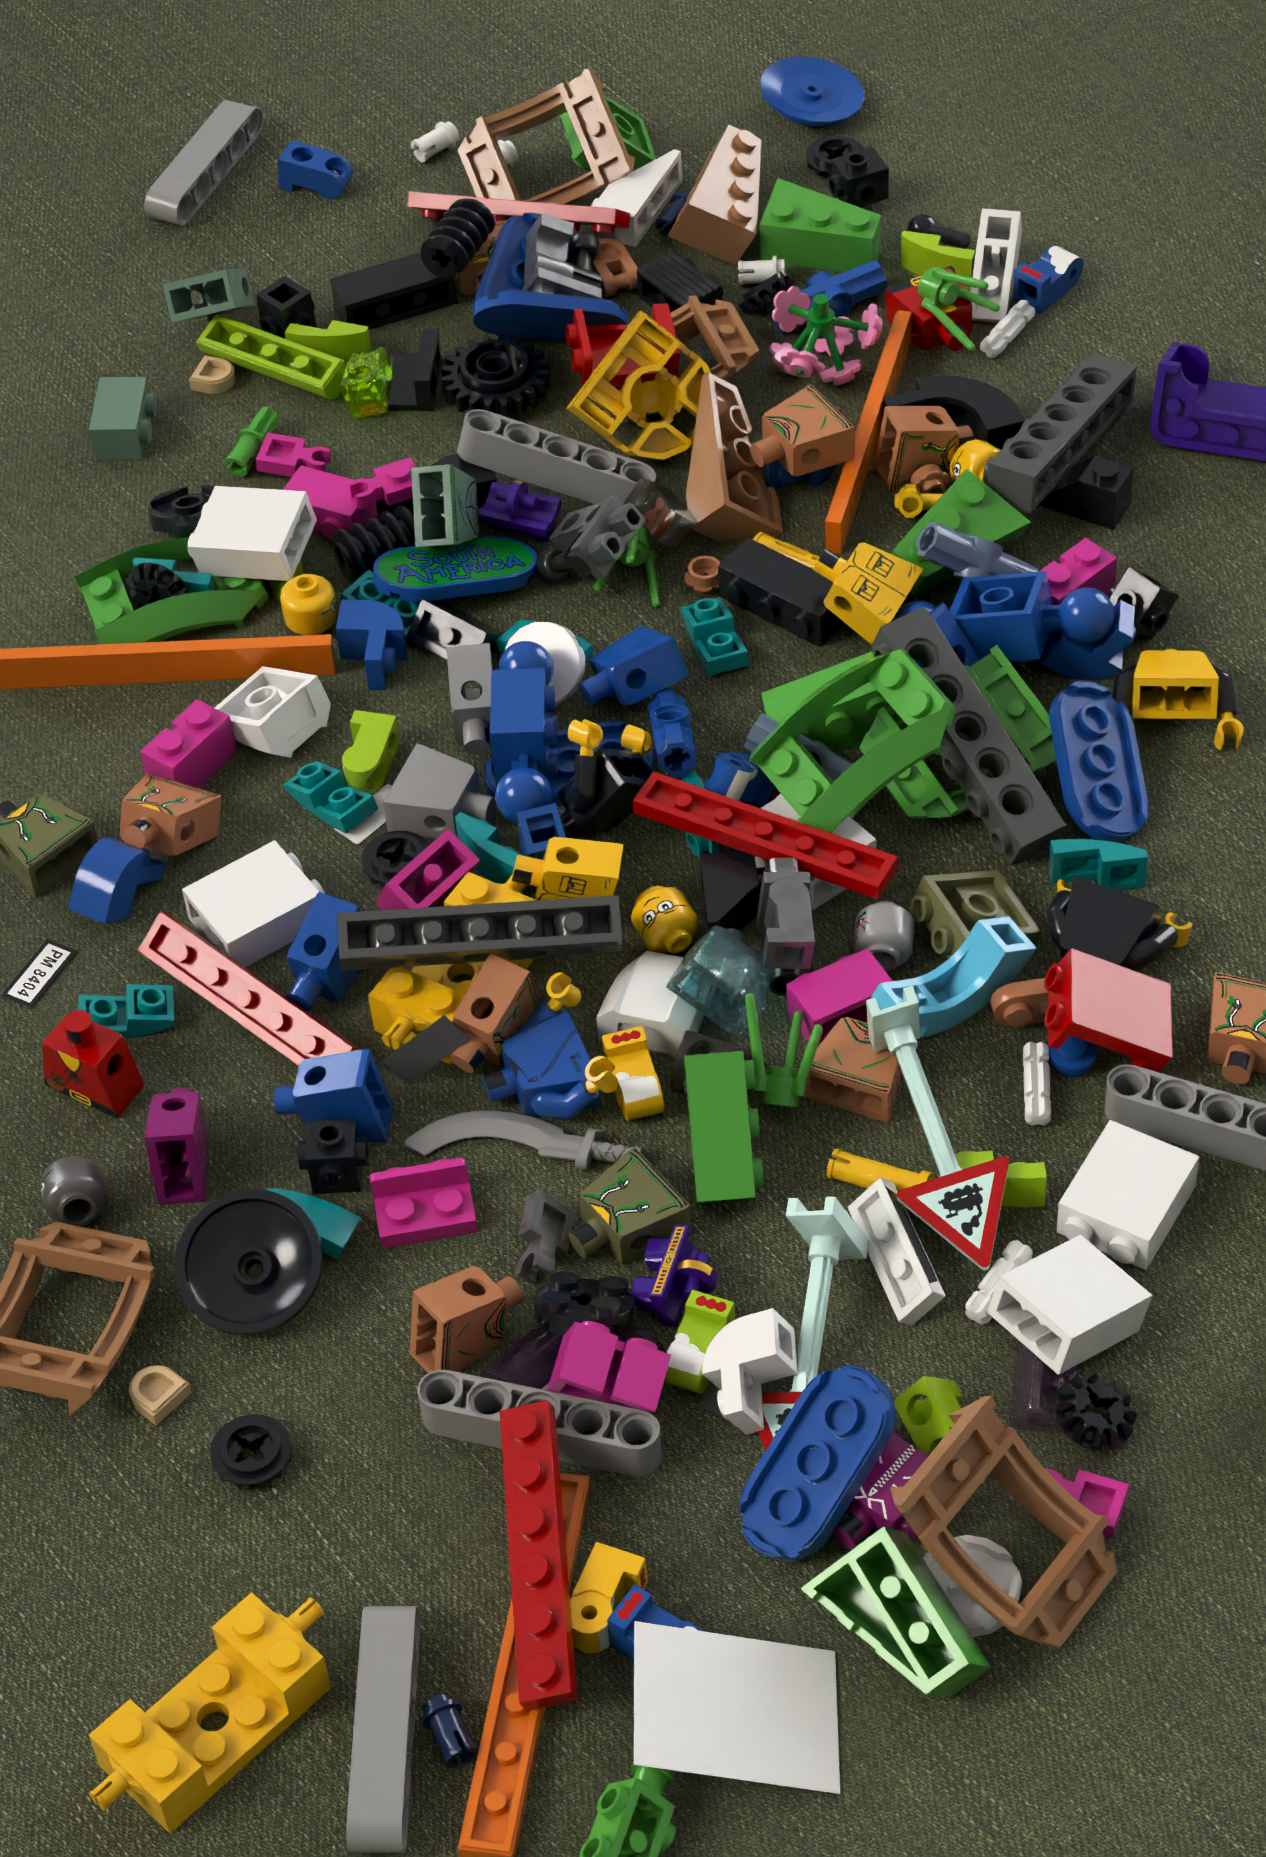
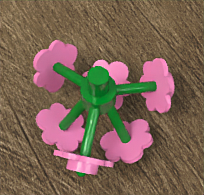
[769,286,883,385]

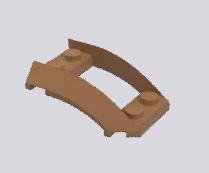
[457,68,635,205]
[605,295,759,419]
[0,1222,154,1416]
[890,1396,1117,1648]

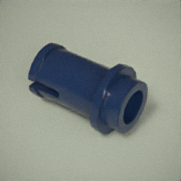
[655,191,689,238]
[421,1693,479,1768]

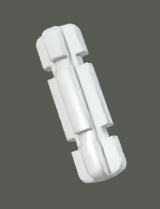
[980,300,1035,359]
[1023,1041,1051,1126]
[965,1240,1033,1325]

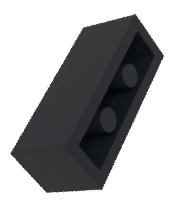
[330,252,458,330]
[718,538,845,647]

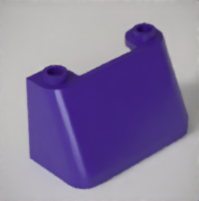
[1150,342,1266,461]

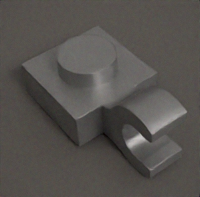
[516,1189,576,1284]

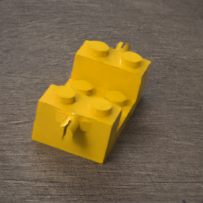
[368,872,536,1065]
[89,1592,331,1834]

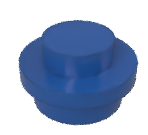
[1049,1037,1097,1077]

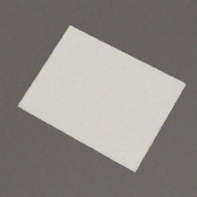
[634,1621,840,1794]

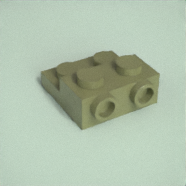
[910,870,1041,959]

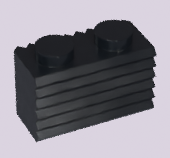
[637,249,723,313]

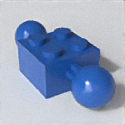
[893,571,1115,664]
[490,641,558,824]

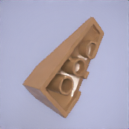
[686,372,783,543]

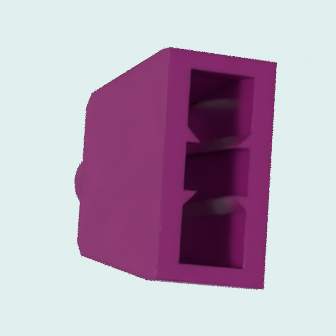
[144,1088,209,1204]

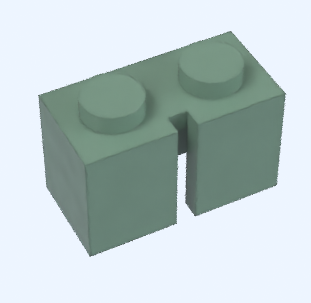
[89,377,157,460]

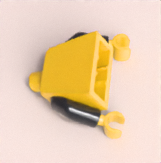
[1112,649,1244,750]

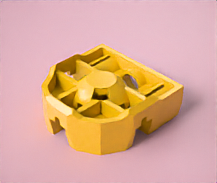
[566,311,711,460]

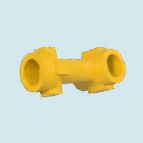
[894,484,943,518]

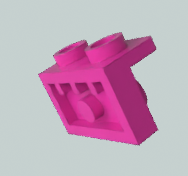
[370,1158,478,1249]

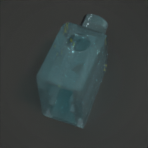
[666,926,767,1037]

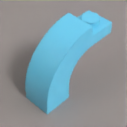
[871,916,1037,1038]

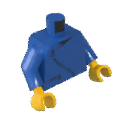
[482,972,618,1120]

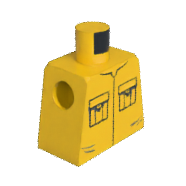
[813,543,923,644]
[511,837,623,900]

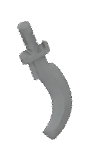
[404,1110,644,1170]

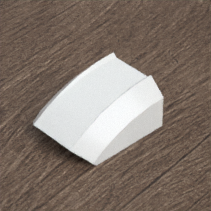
[215,666,331,758]
[596,951,714,1059]

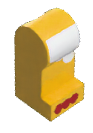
[602,1026,664,1121]
[570,1542,648,1654]

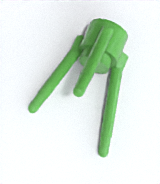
[918,266,1000,351]
[594,526,660,608]
[745,993,822,1107]

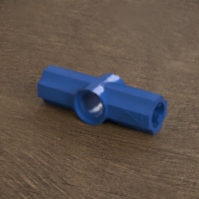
[770,260,887,334]
[647,688,697,778]

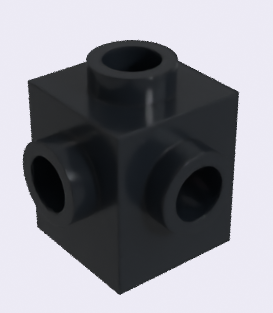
[828,147,889,208]
[256,276,316,339]
[1108,567,1180,639]
[298,1118,368,1194]

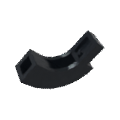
[883,375,1025,450]

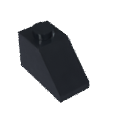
[1038,456,1133,530]
[700,851,765,952]

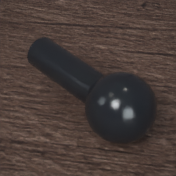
[907,214,971,249]

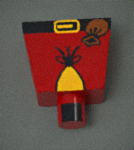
[886,265,973,351]
[42,1010,144,1118]

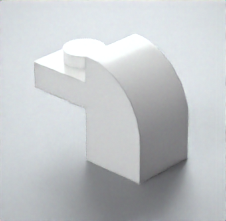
[702,1308,798,1435]

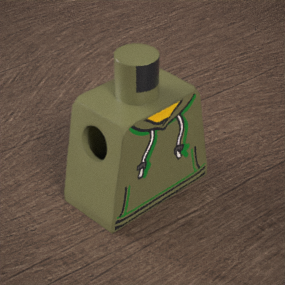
[0,795,98,898]
[568,1147,692,1264]

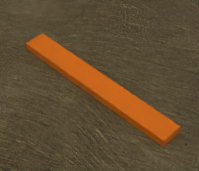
[825,310,912,554]
[0,634,336,690]
[458,1472,591,1857]

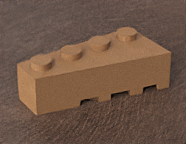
[668,124,762,265]

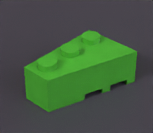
[760,178,881,272]
[890,469,1031,597]
[761,651,891,753]
[684,1051,764,1202]
[800,1526,991,1698]

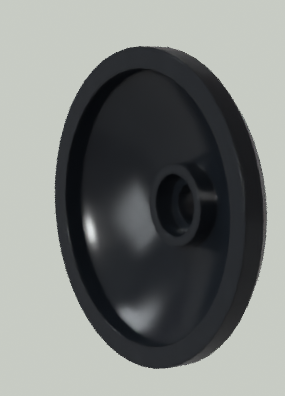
[175,1189,323,1336]

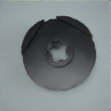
[148,485,215,539]
[534,1271,635,1336]

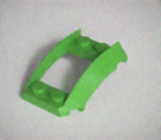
[74,537,269,644]
[859,645,1056,820]
[749,648,956,833]

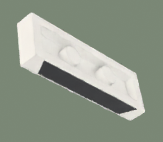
[848,1177,945,1326]

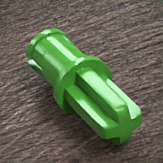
[224,406,279,477]

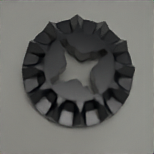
[806,136,864,176]
[738,271,796,314]
[126,562,189,608]
[361,831,430,886]
[1054,1373,1137,1451]
[210,1414,292,1490]

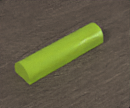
[196,314,347,400]

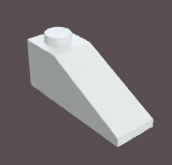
[591,149,682,247]
[970,208,1022,323]

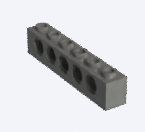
[983,353,1137,513]
[871,606,1066,865]
[337,895,622,971]

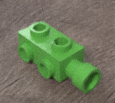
[579,1760,677,1857]

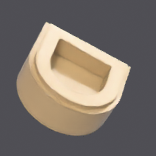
[189,355,236,394]
[129,1365,192,1426]

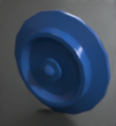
[760,56,865,127]

